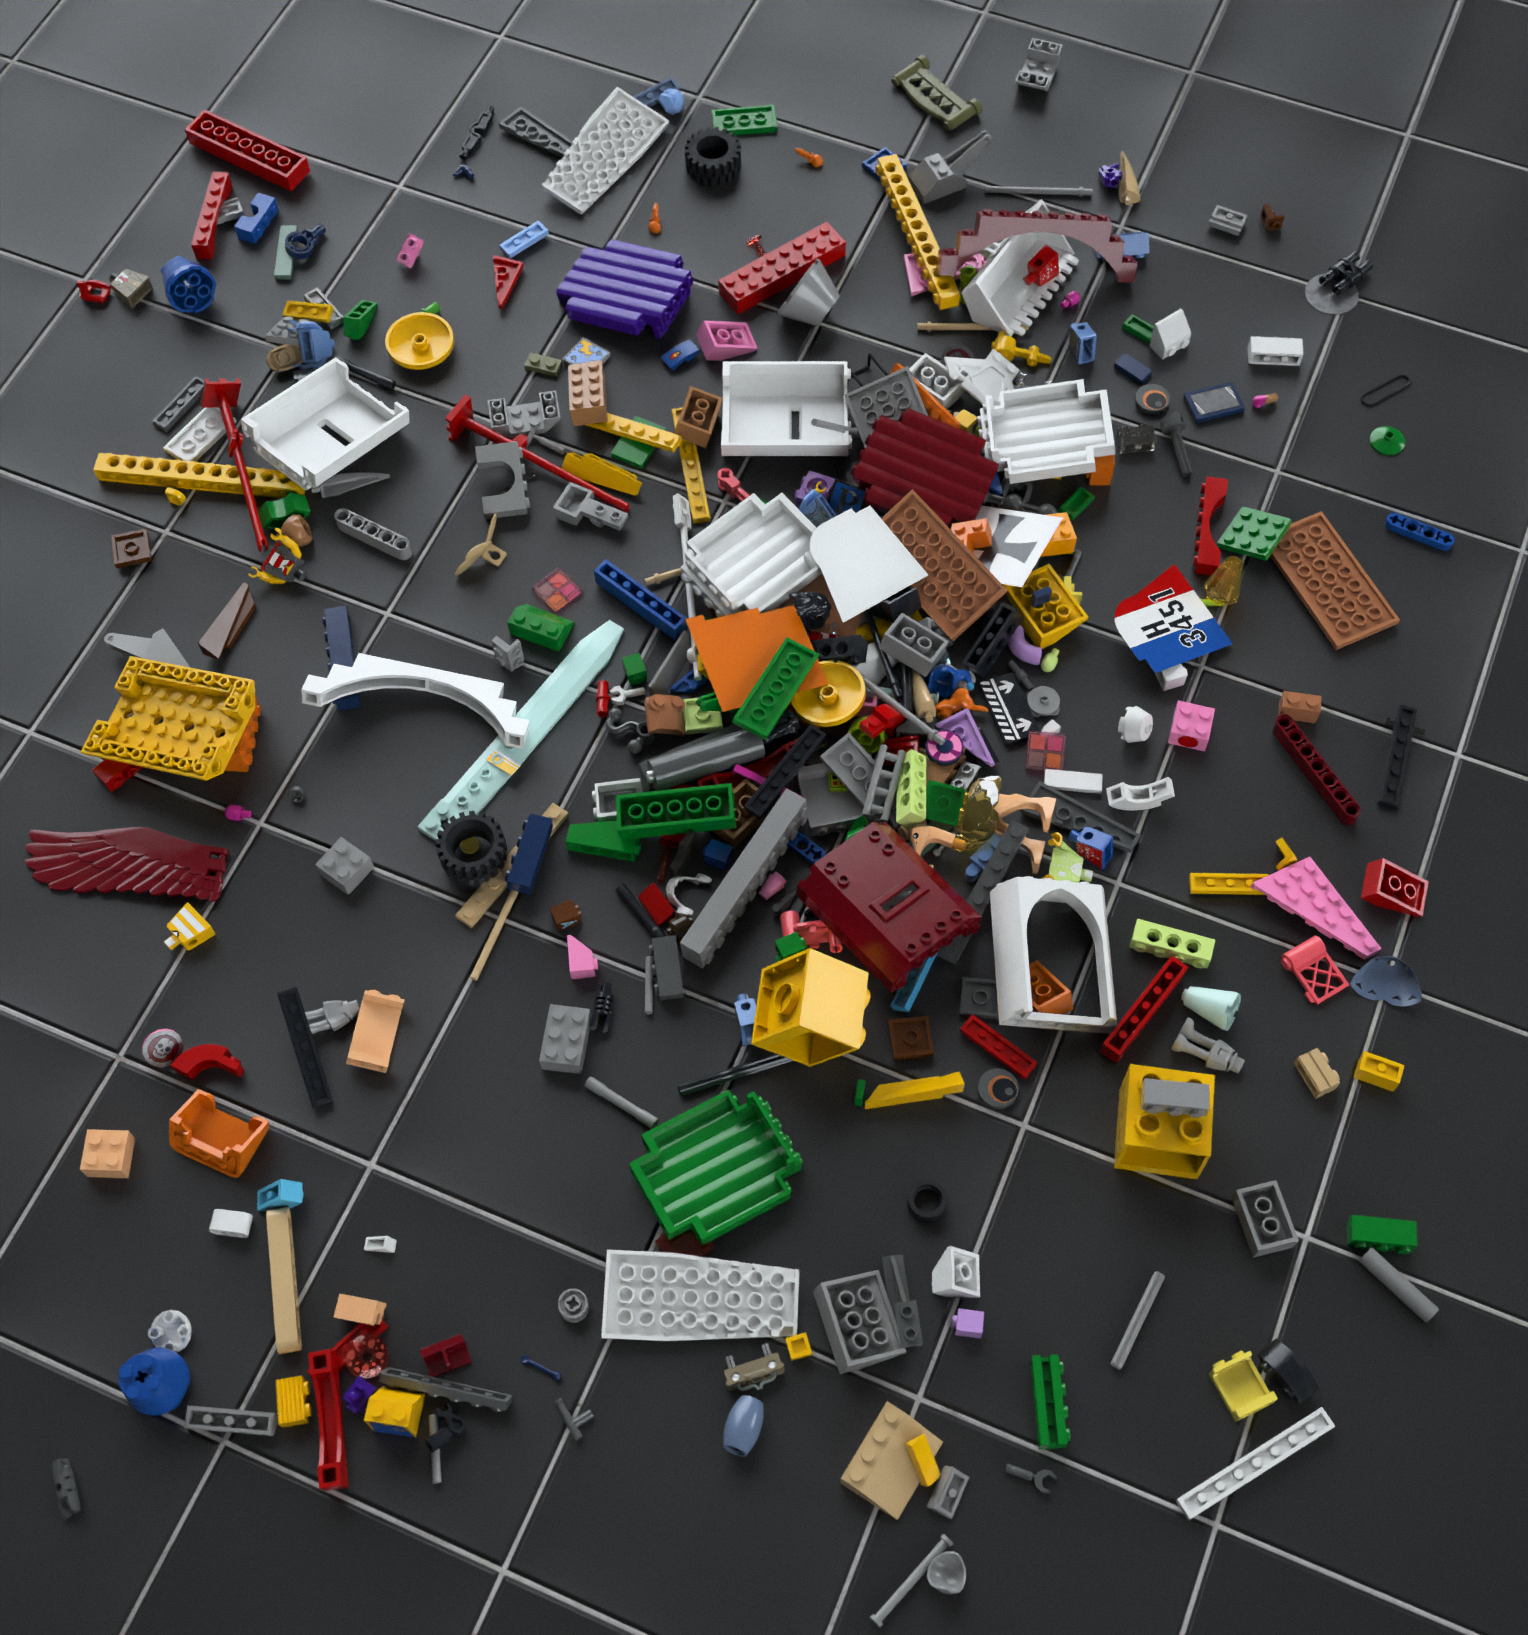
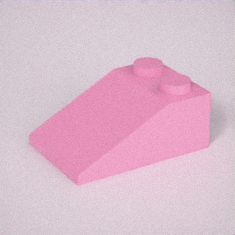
[696,320,758,361]

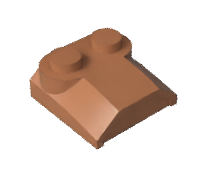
[644,694,685,736]

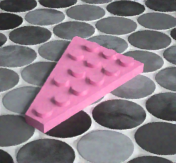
[1250,857,1382,960]

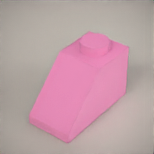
[567,935,598,979]

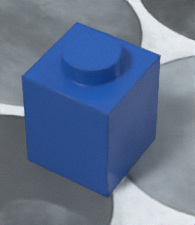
[702,839,733,871]

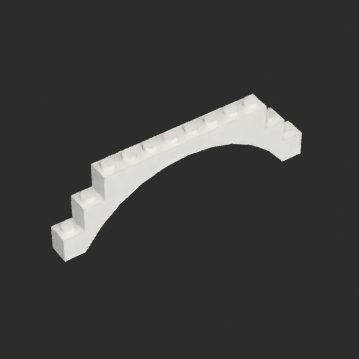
[301,653,529,749]

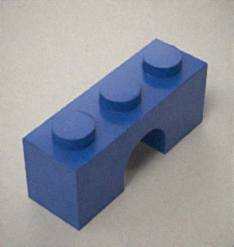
[234,193,279,244]

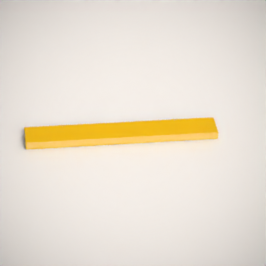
[672,408,711,524]

